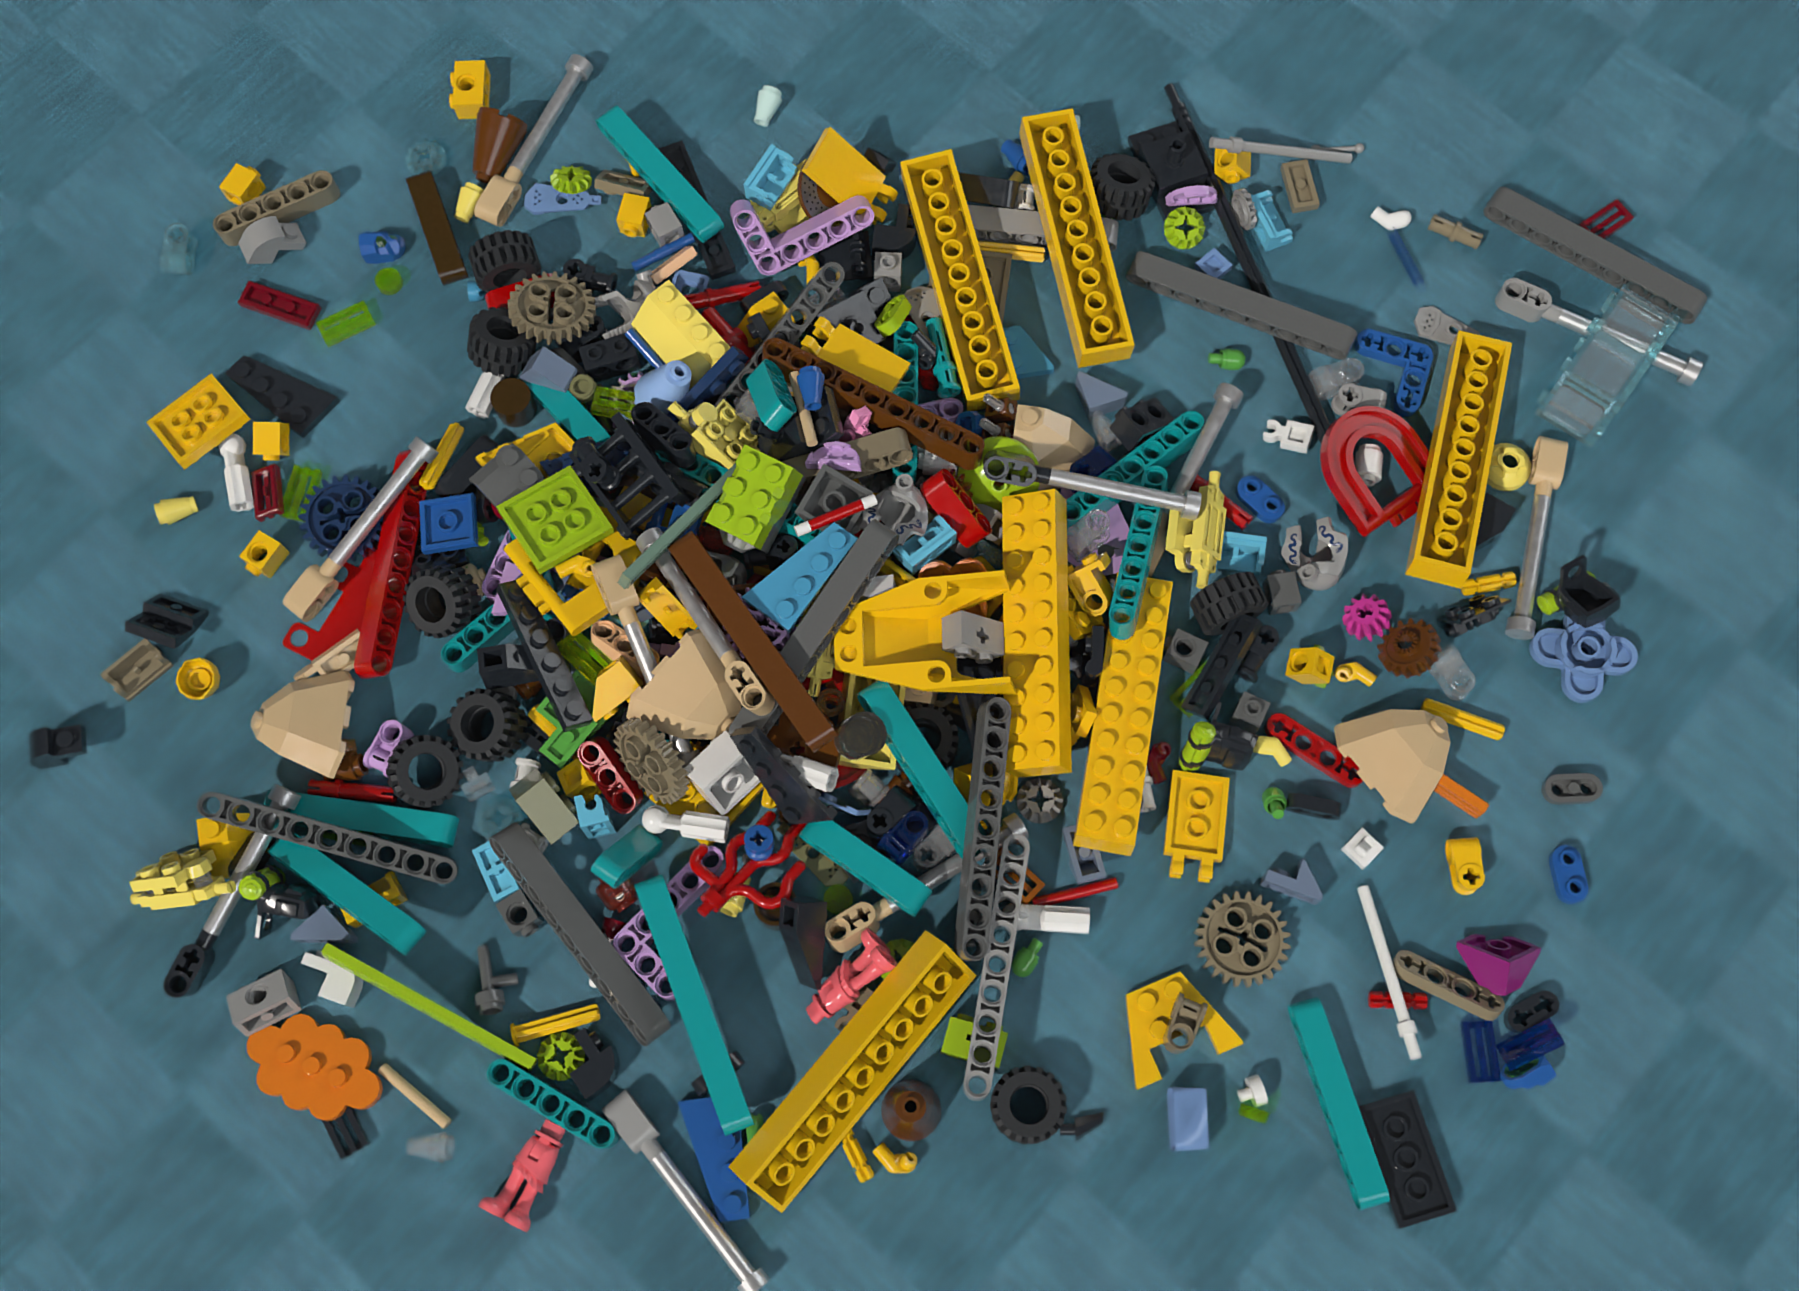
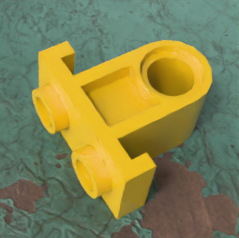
[1068,552,1113,616]

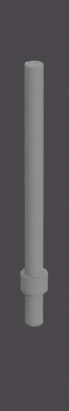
[1209,136,1352,164]

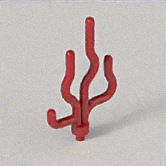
[689,811,807,917]

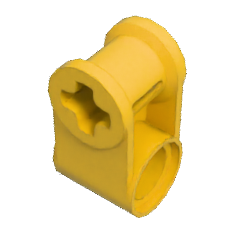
[1445,837,1485,896]

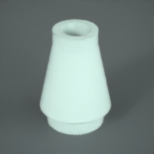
[754,85,782,127]

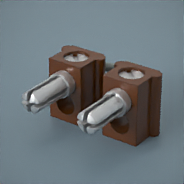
[979,393,1018,439]

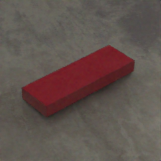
[238,280,322,331]

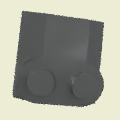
[469,443,545,509]
[795,464,873,533]

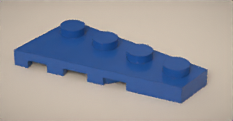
[678,1097,751,1222]

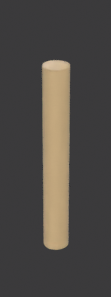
[789,371,818,447]
[378,1063,452,1129]

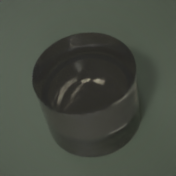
[834,711,887,760]

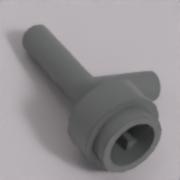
[474,945,518,1016]

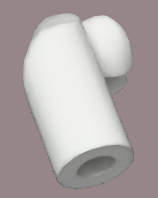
[1370,206,1412,230]

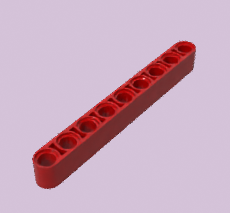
[354,449,429,679]

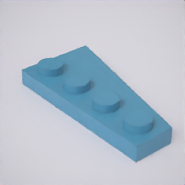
[741,522,858,633]

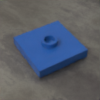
[419,493,478,555]

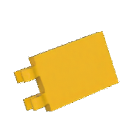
[802,127,898,225]
[801,316,911,393]
[1163,770,1230,883]

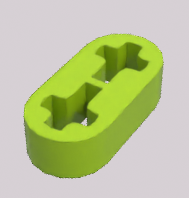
[874,294,912,337]

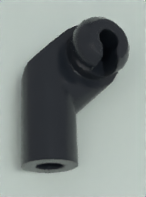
[910,328,936,370]

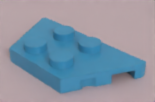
[955,325,1054,384]

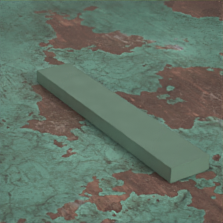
[617,463,736,589]

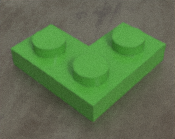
[535,696,600,769]

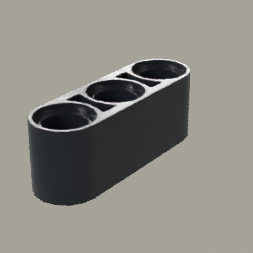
[958,172,1020,209]
[631,402,697,468]
[435,434,500,497]

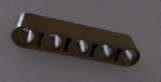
[406,170,469,286]

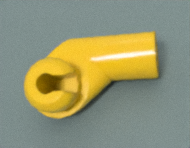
[797,255,819,284]
[1334,662,1378,687]
[872,1142,918,1174]

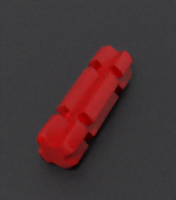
[1367,991,1428,1010]

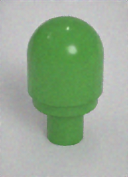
[1208,348,1246,370]
[1262,787,1287,819]
[1011,938,1043,977]

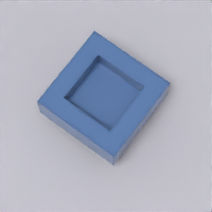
[1194,248,1232,279]

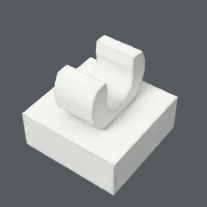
[1341,827,1384,870]

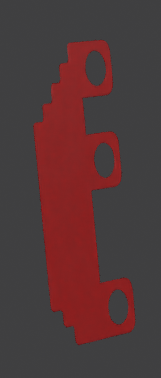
[283,534,380,661]

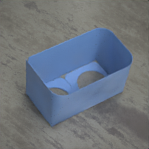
[1167,1087,1209,1152]

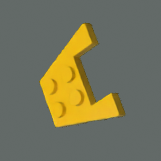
[475,422,575,479]
[1125,972,1244,1090]

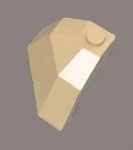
[1013,404,1095,491]
[626,628,742,740]
[250,670,355,779]
[1334,709,1451,824]

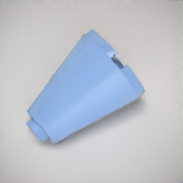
[634,360,692,415]

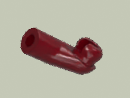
[1147,742,1171,785]

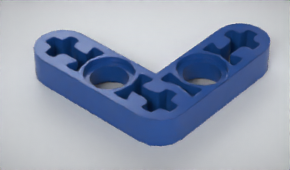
[1354,329,1433,418]

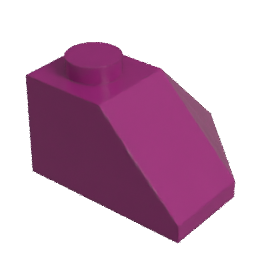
[1456,934,1541,996]

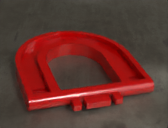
[1320,406,1429,536]

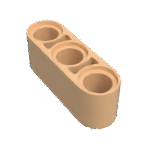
[591,620,660,686]

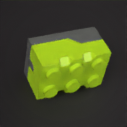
[705,444,806,554]

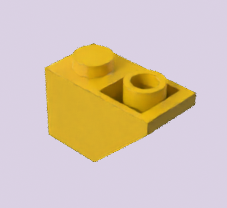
[592,655,643,722]

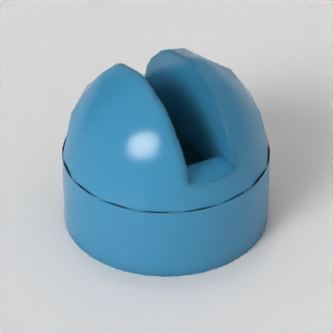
[467,280,487,302]

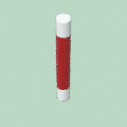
[794,494,878,537]

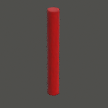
[1031,877,1118,906]

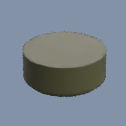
[569,374,598,403]

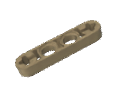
[1392,950,1505,1021]

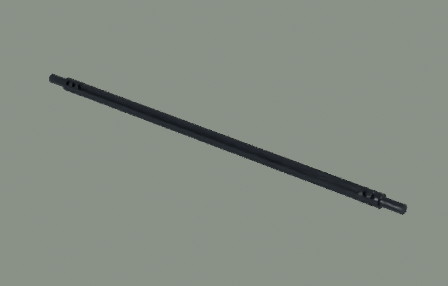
[1164,83,1330,443]

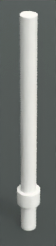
[1357,885,1422,1060]

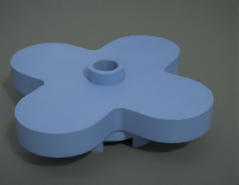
[1529,615,1638,703]

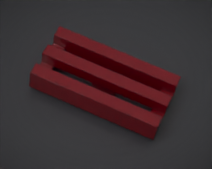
[1578,199,1634,239]
[251,463,284,522]

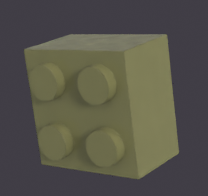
[509,768,579,845]

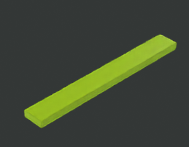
[321,943,537,1072]

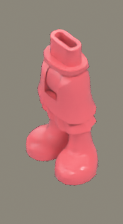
[805,928,897,1024]
[478,1119,566,1233]

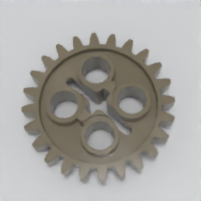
[508,271,596,345]
[613,718,690,804]
[1194,891,1291,988]

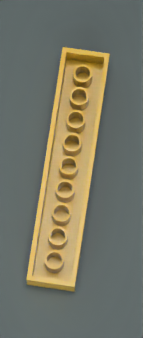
[1019,108,1135,368]
[900,149,1020,411]
[1405,330,1512,589]
[1002,489,1072,778]
[1073,572,1173,856]
[728,930,977,1213]

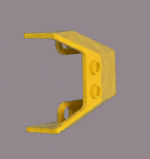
[834,570,1016,695]

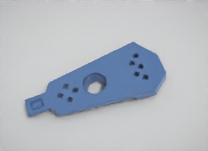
[524,183,602,215]
[819,792,871,816]

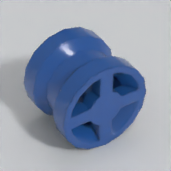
[744,825,774,861]

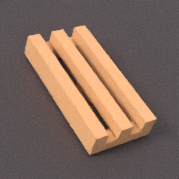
[650,246,697,284]

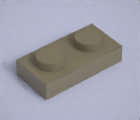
[1280,159,1320,213]
[594,169,652,197]

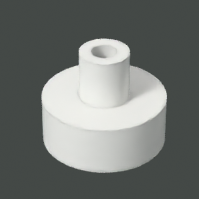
[1237,1074,1268,1107]

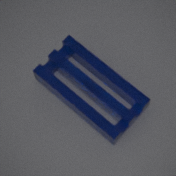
[1495,1018,1565,1071]
[1460,1021,1501,1084]

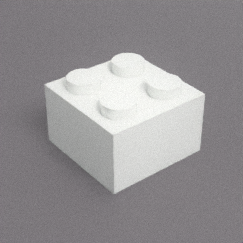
[684,730,760,816]

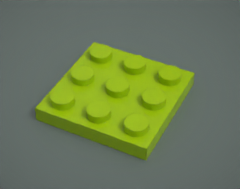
[496,466,614,574]

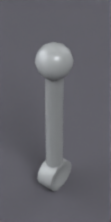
[1311,143,1364,153]

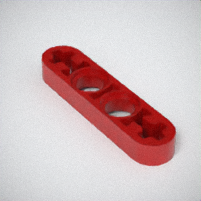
[1265,713,1363,788]

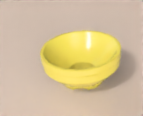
[1487,443,1531,492]

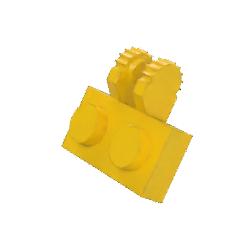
[1068,591,1107,641]
[1070,684,1097,746]

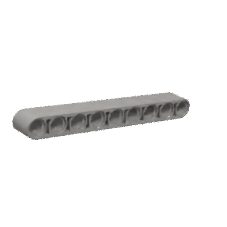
[963,834,1030,1101]

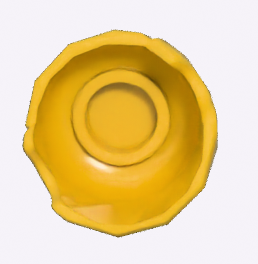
[176,657,221,700]

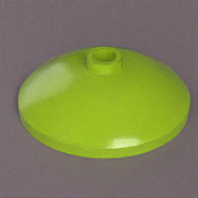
[958,436,1040,514]

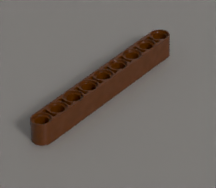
[762,338,985,470]
[668,530,839,753]

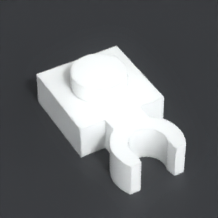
[1263,420,1314,454]

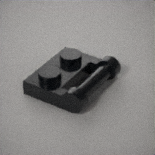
[1081,626,1104,691]

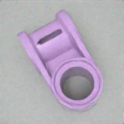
[363,720,414,777]

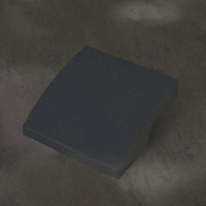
[125,593,209,649]

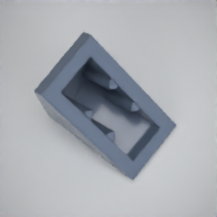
[519,347,578,393]
[1075,371,1128,419]
[291,905,358,943]

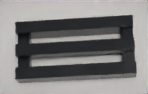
[322,1106,371,1160]

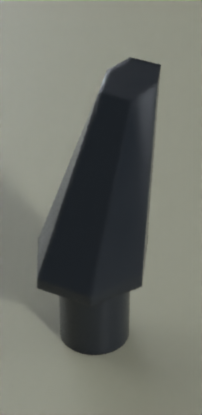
[1059,1112,1104,1141]

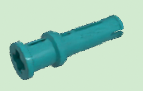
[926,317,962,398]

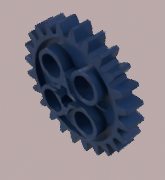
[298,474,385,562]

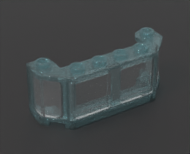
[1534,284,1680,448]

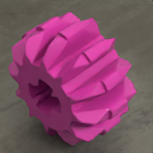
[1342,593,1392,642]

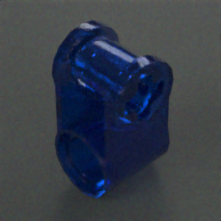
[1070,445,1118,494]
[876,811,929,867]

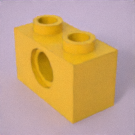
[449,60,491,119]

